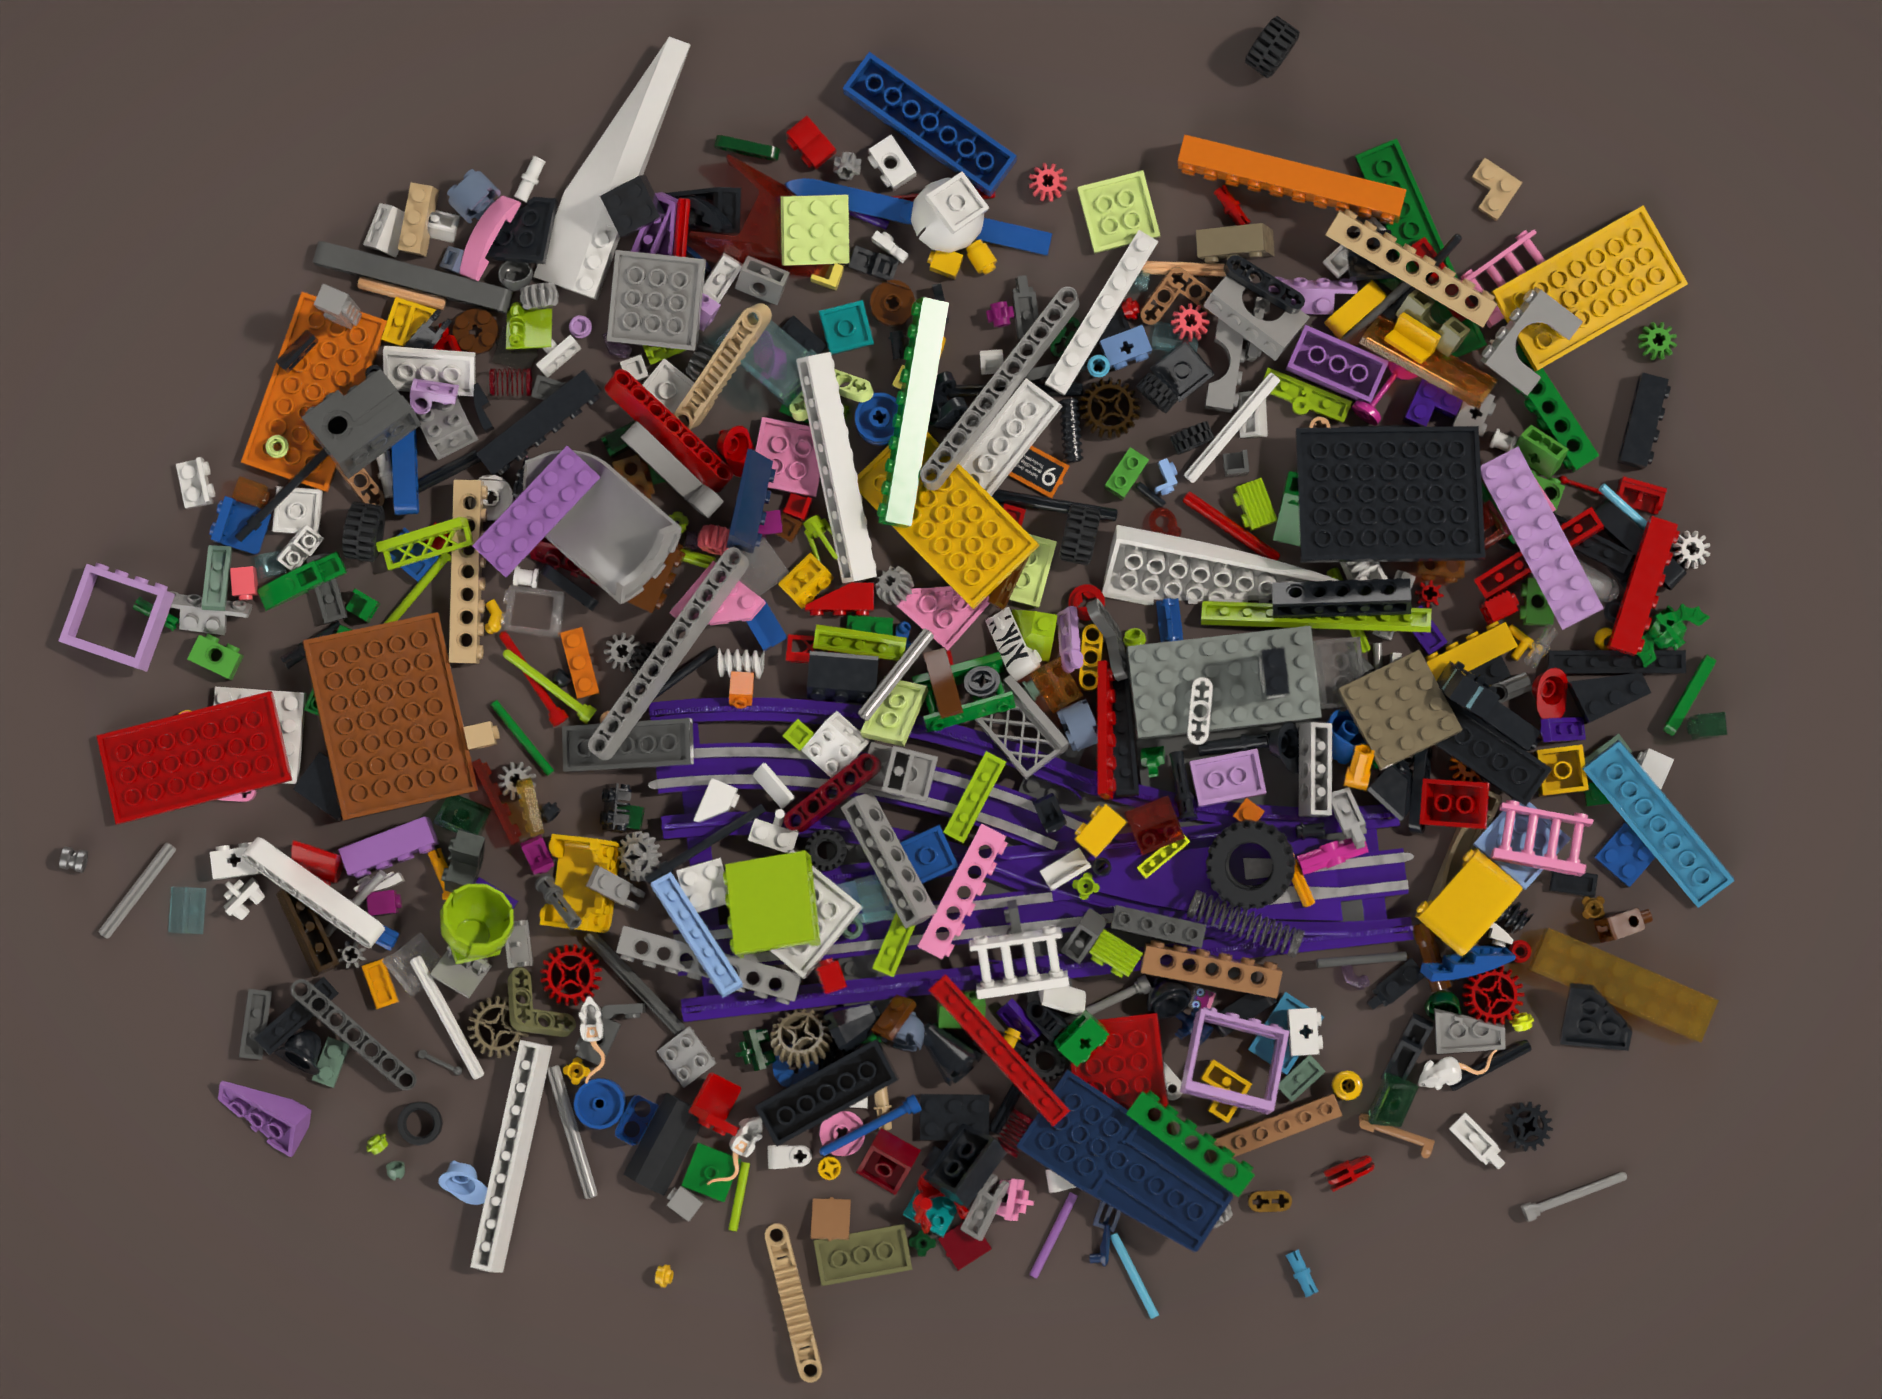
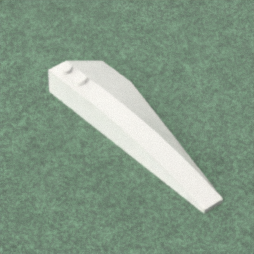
[1102,525,1339,605]

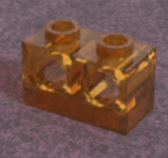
[612,455,655,501]
[1416,561,1465,583]
[1030,657,1083,714]

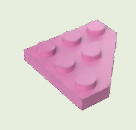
[669,561,766,625]
[896,586,990,651]

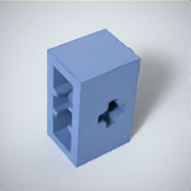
[1099,325,1152,371]

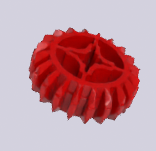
[540,944,602,1006]
[1462,965,1525,1025]

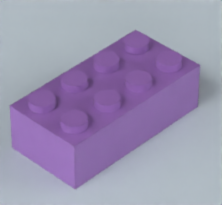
[1285,325,1389,404]
[338,817,440,879]

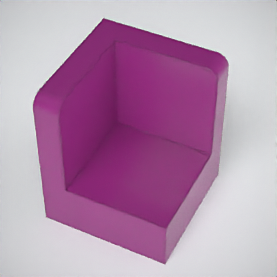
[758,510,783,539]

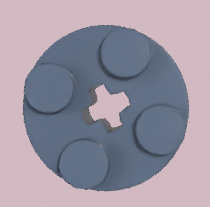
[447,169,501,223]
[1057,699,1098,752]

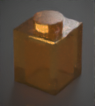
[232,476,270,508]

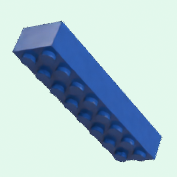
[843,52,1017,198]

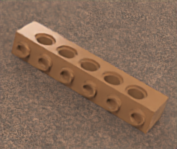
[1140,940,1282,998]
[1207,1093,1342,1163]

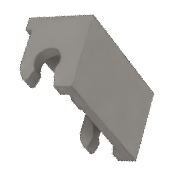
[505,920,533,968]

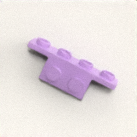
[1269,277,1358,315]

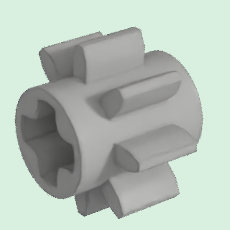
[833,152,861,180]
[338,941,366,968]

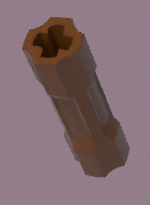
[1413,923,1451,992]

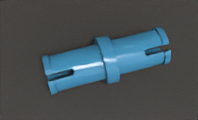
[1285,1249,1319,1297]

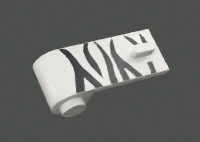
[985,607,1042,681]

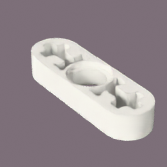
[1188,677,1213,745]

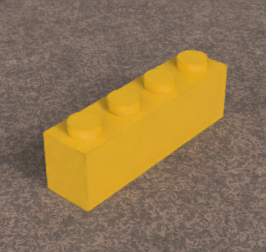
[1425,621,1518,681]

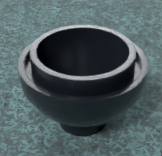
[1147,977,1192,1019]

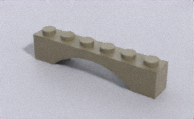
[1427,791,1502,903]

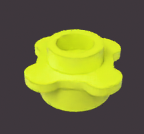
[1510,1012,1534,1032]

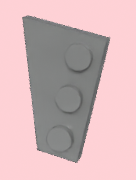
[1434,1008,1506,1054]

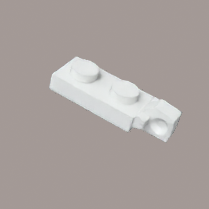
[1449,1113,1505,1169]

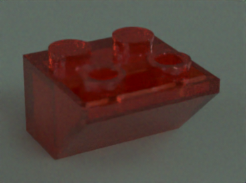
[1124,795,1185,855]

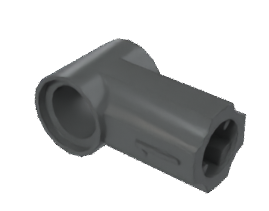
[1493,672,1532,703]

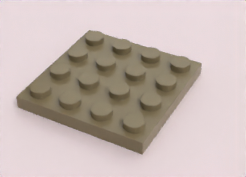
[1338,650,1463,771]

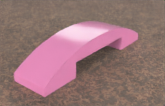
[460,196,521,282]

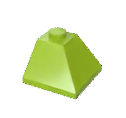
[1011,609,1057,662]

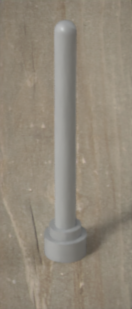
[1064,975,1152,1023]
[1521,1172,1627,1222]

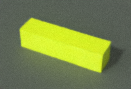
[1137,831,1190,879]

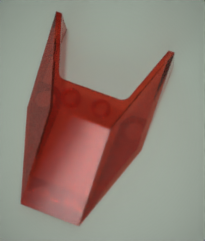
[689,154,831,278]

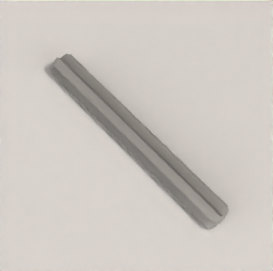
[858,629,934,721]
[98,843,176,939]

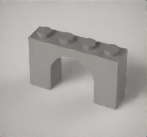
[1203,264,1310,361]
[1480,287,1583,396]

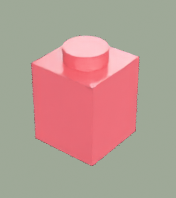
[230,566,259,601]

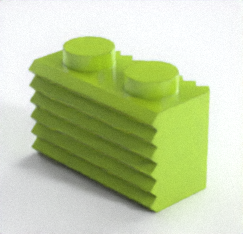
[1233,478,1277,531]
[1089,929,1143,978]

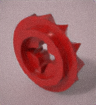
[1069,584,1105,621]

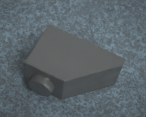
[1060,908,1109,964]

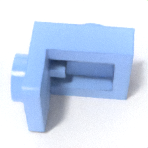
[1154,458,1178,496]

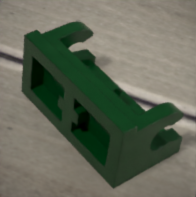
[601,420,636,458]

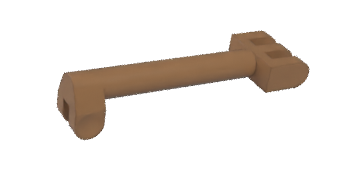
[1358,1113,1435,1158]

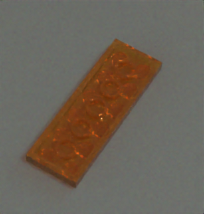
[1359,315,1498,409]

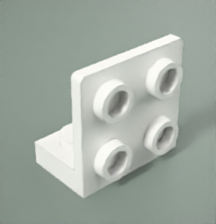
[802,711,871,778]

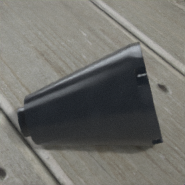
[923,1022,983,1086]

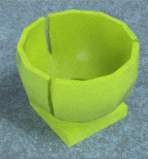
[440,884,514,964]

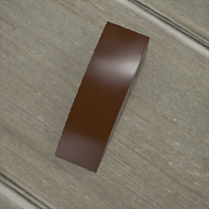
[923,647,963,719]

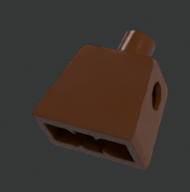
[1593,908,1653,943]

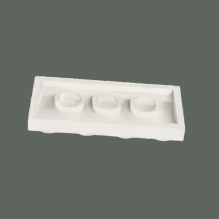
[383,346,475,397]

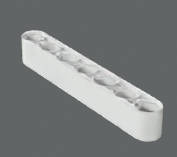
[242,837,385,948]

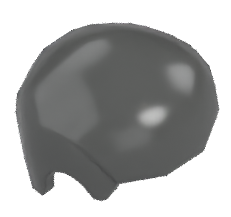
[498,261,533,291]

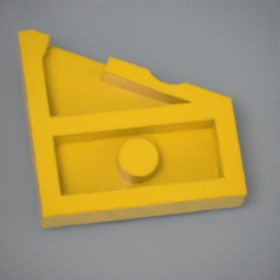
[381,297,436,347]

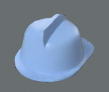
[439,1161,488,1205]

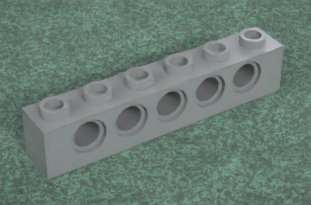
[841,792,937,928]

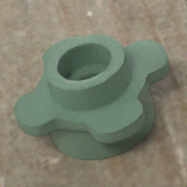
[1022,679,1041,701]

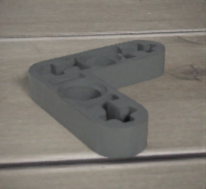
[1086,599,1130,681]

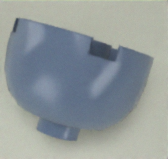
[878,1012,925,1052]

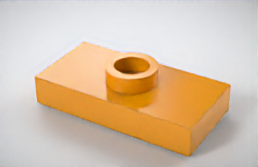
[362,958,399,1009]

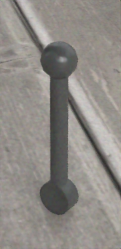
[418,1050,462,1076]

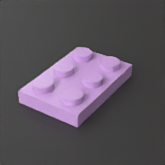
[1189,749,1267,807]

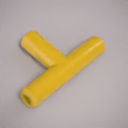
[1508,624,1547,661]

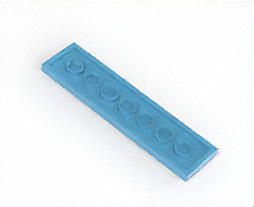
[1583,740,1735,908]

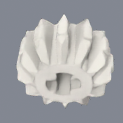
[1672,531,1710,569]

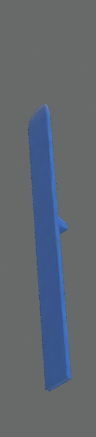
[785,178,1052,256]

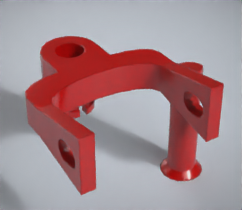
[912,1169,969,1234]

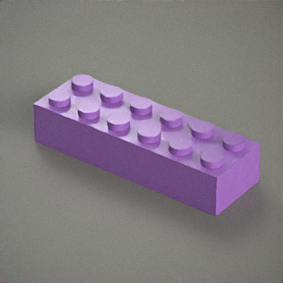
[472,446,601,577]

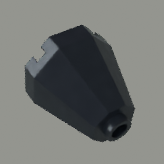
[823,1003,881,1056]

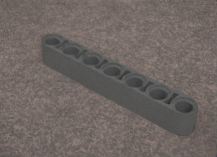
[290,979,417,1090]

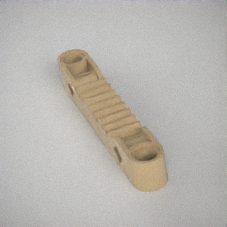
[674,303,772,430]
[765,1223,822,1382]

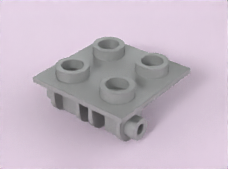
[430,945,492,998]
[657,1026,716,1088]

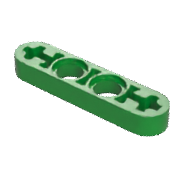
[1662,654,1716,736]

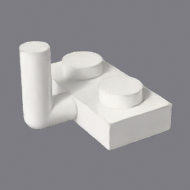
[748,809,799,854]

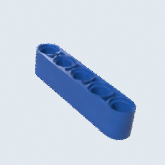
[392,429,419,515]

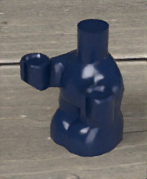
[1175,1007,1214,1045]

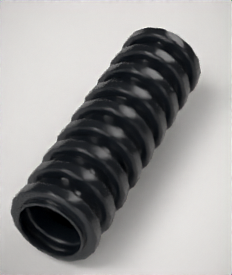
[1058,398,1084,463]

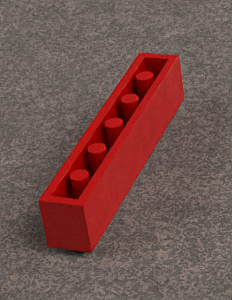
[1474,507,1604,601]
[1607,516,1680,656]

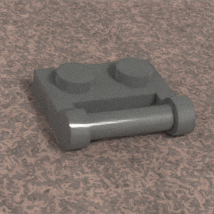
[601,1004,646,1019]

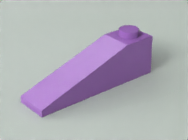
[218,1081,311,1157]

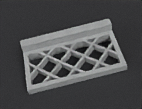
[974,675,1069,779]

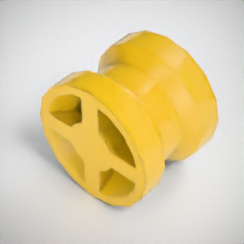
[818,1156,841,1180]

